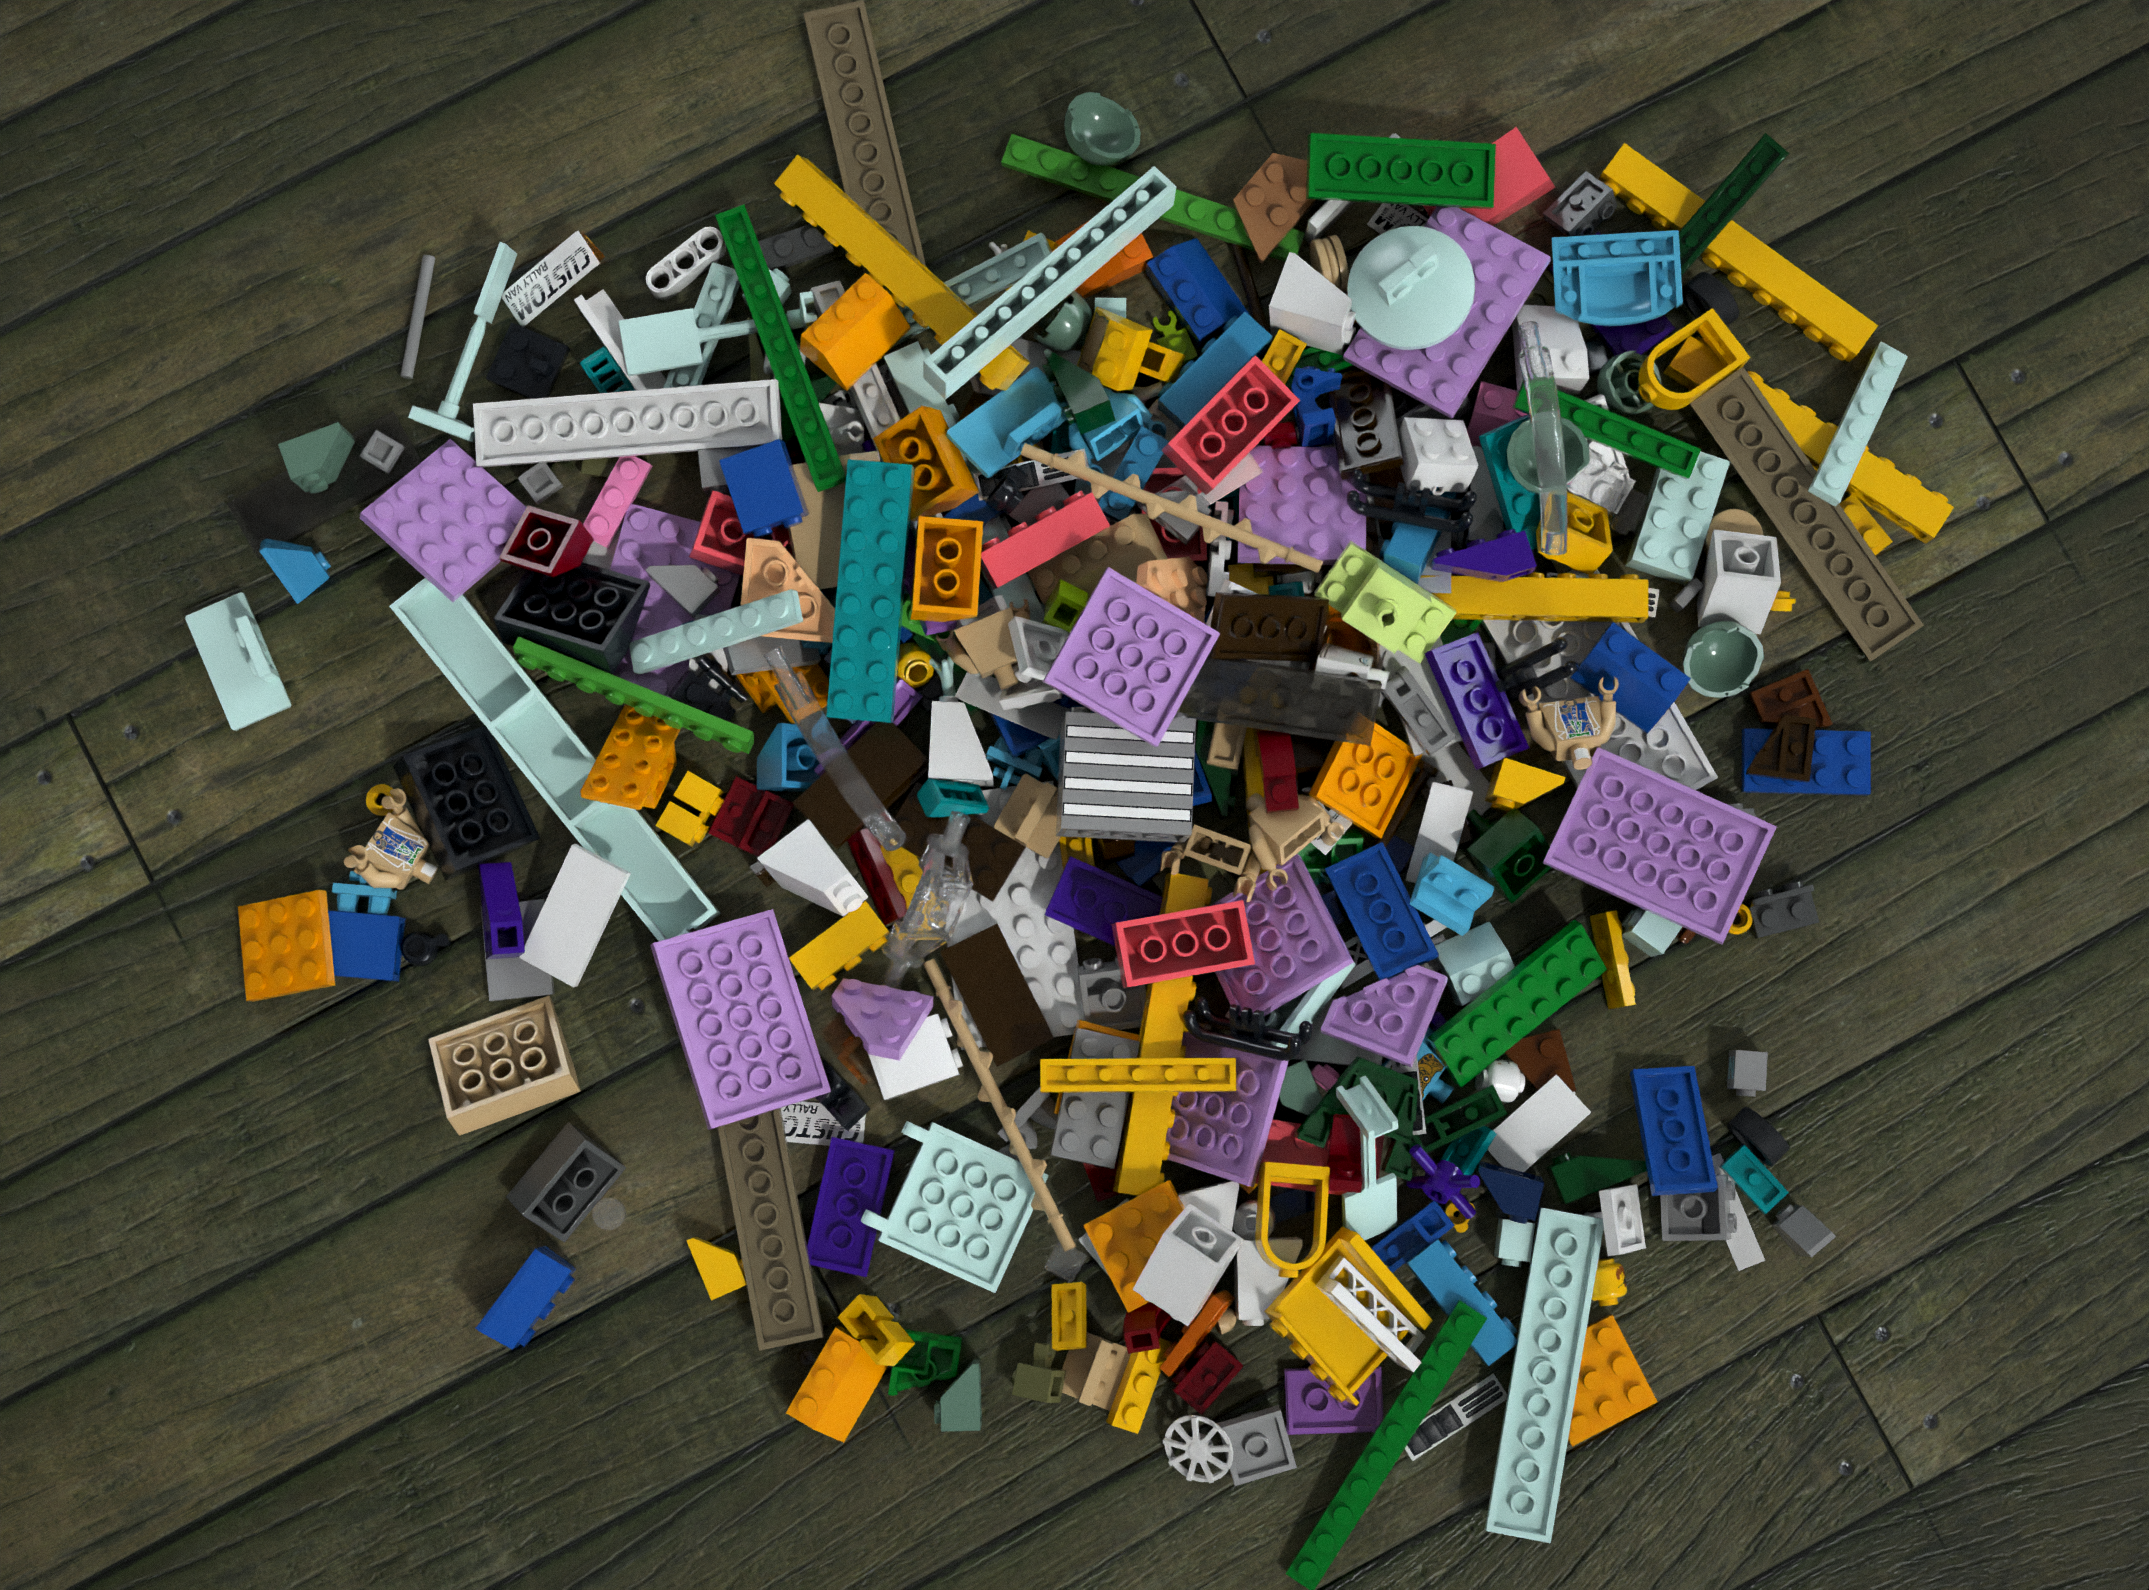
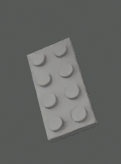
[1050,1028,1140,1169]

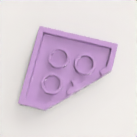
[1321,965,1448,1067]
[832,978,933,1061]

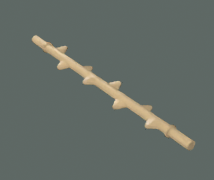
[1020,443,1323,573]
[923,959,1076,1252]

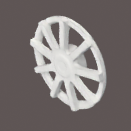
[1163,1415,1233,1484]

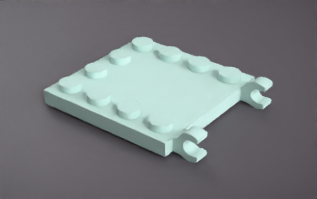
[861,1121,1049,1293]

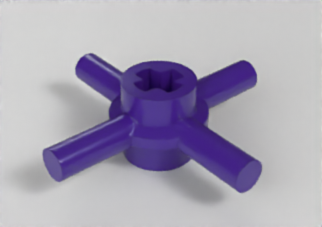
[1406,1144,1480,1219]

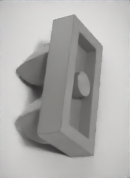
[997,1087,1058,1149]

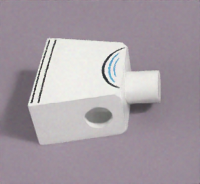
[1311,643,1389,697]

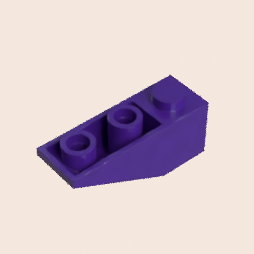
[1430,529,1537,582]
[478,862,525,959]

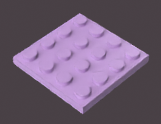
[360,439,526,602]
[1237,446,1367,565]
[1042,567,1220,747]
[1210,854,1354,1016]
[1166,1031,1288,1187]

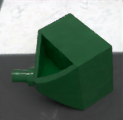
[1466,807,1552,904]

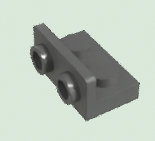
[1543,171,1617,237]
[1745,881,1819,939]

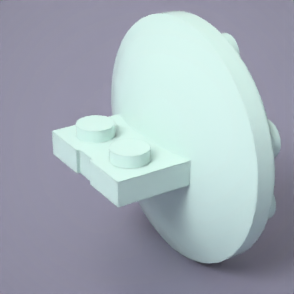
[1347,226,1475,350]

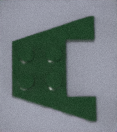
[1294,1056,1418,1181]

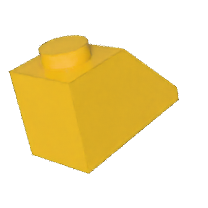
[686,1237,747,1300]

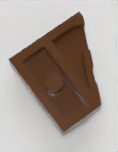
[1748,669,1832,728]
[1504,1029,1576,1092]

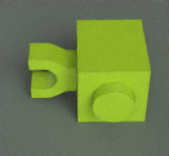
[1041,579,1088,633]

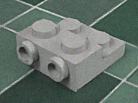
[1077,956,1146,1030]
[1660,1174,1737,1241]

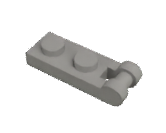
[1381,666,1456,756]

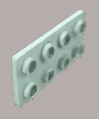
[185,592,291,731]

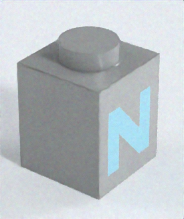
[1727,1050,1768,1097]

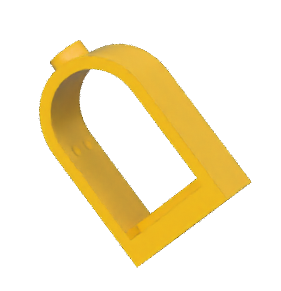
[1638,308,1751,410]
[1255,1162,1330,1278]

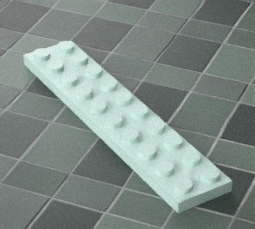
[1485,1207,1604,1543]

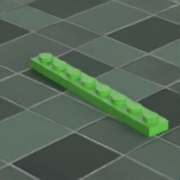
[513,636,754,754]

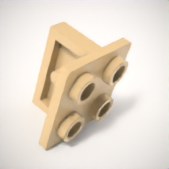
[994,774,1061,859]
[1061,1332,1131,1411]

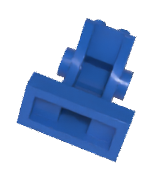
[1291,366,1342,447]

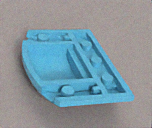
[1552,230,1683,326]

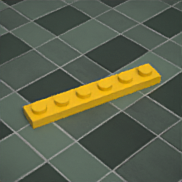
[1040,1058,1236,1093]

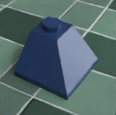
[1477,1161,1544,1224]

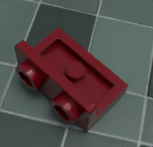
[1172,1340,1244,1415]

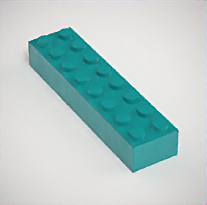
[826,459,915,723]

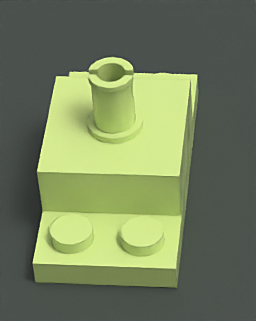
[1314,541,1457,664]

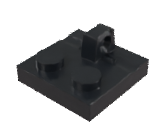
[486,322,570,399]

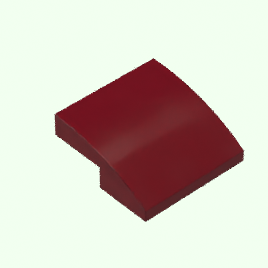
[707,776,794,857]

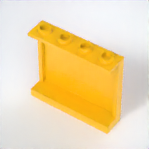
[1264,1227,1433,1406]

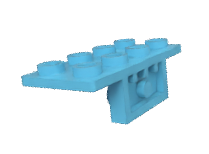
[946,367,1067,478]

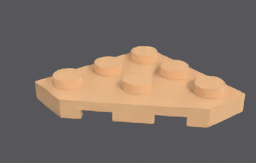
[741,538,835,643]
[1136,557,1208,624]

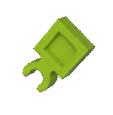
[1153,310,1198,365]

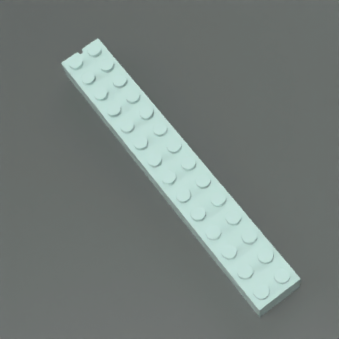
[389,578,721,941]

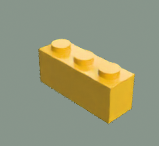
[789,901,890,991]

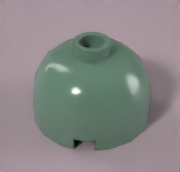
[1033,290,1092,352]
[1597,351,1661,415]

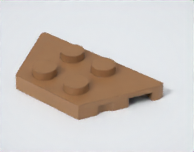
[1232,153,1317,264]

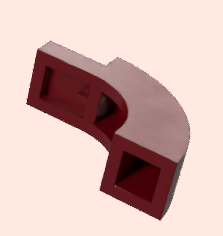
[1253,721,1299,813]
[1123,1286,1217,1354]

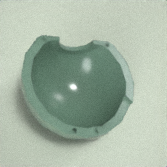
[1064,92,1141,166]
[1507,415,1590,496]
[1682,621,1764,698]

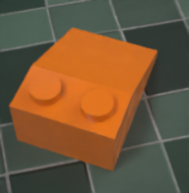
[1055,219,1153,299]

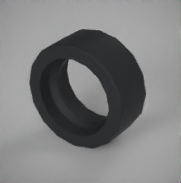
[1682,272,1739,326]
[1727,1106,1790,1167]

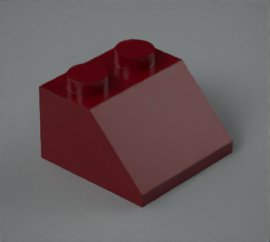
[499,505,594,577]

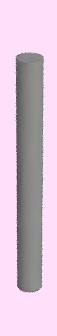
[400,255,435,379]

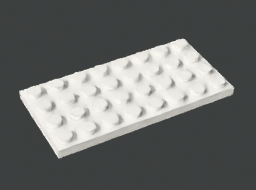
[1482,569,1718,790]
[937,781,1085,1050]

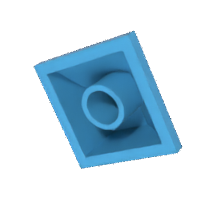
[259,538,331,604]
[757,723,830,792]

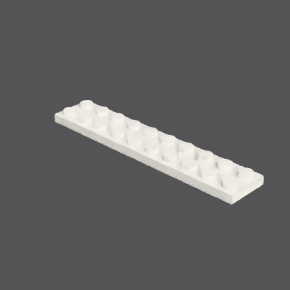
[473,379,782,467]

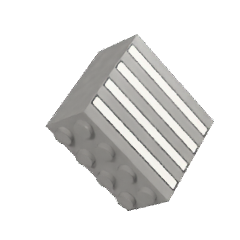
[1056,707,1196,843]

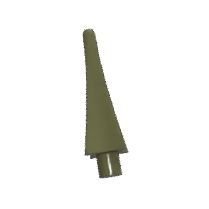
[746,317,772,381]

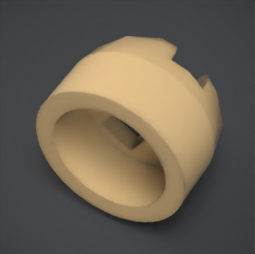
[1215,1307,1237,1335]

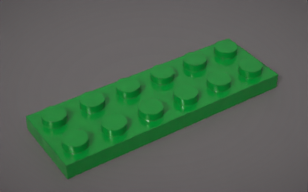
[1306,133,1496,209]
[1427,919,1607,1087]

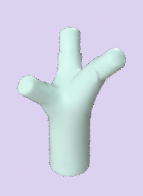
[929,655,956,697]

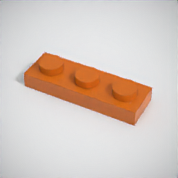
[1160,1290,1235,1377]

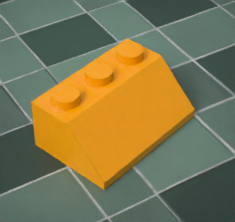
[800,273,910,391]
[873,406,979,521]
[910,516,983,622]
[786,1325,888,1443]

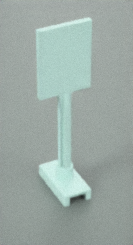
[408,242,517,443]
[618,291,817,376]
[1336,1076,1398,1241]

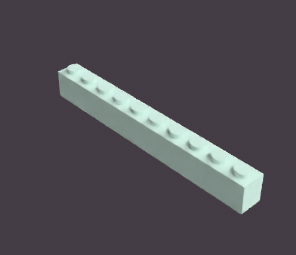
[923,166,1176,400]
[884,341,1045,623]

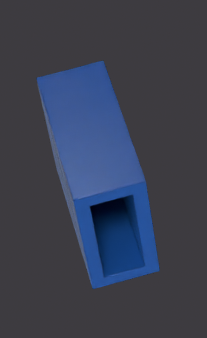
[719,439,809,539]
[328,910,406,982]

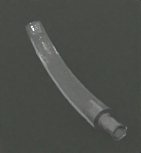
[1518,321,1568,555]
[763,646,906,851]

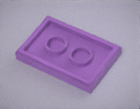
[1284,1365,1383,1435]

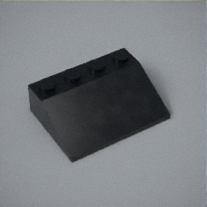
[493,562,651,675]
[393,726,540,881]

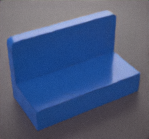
[1116,841,1175,887]

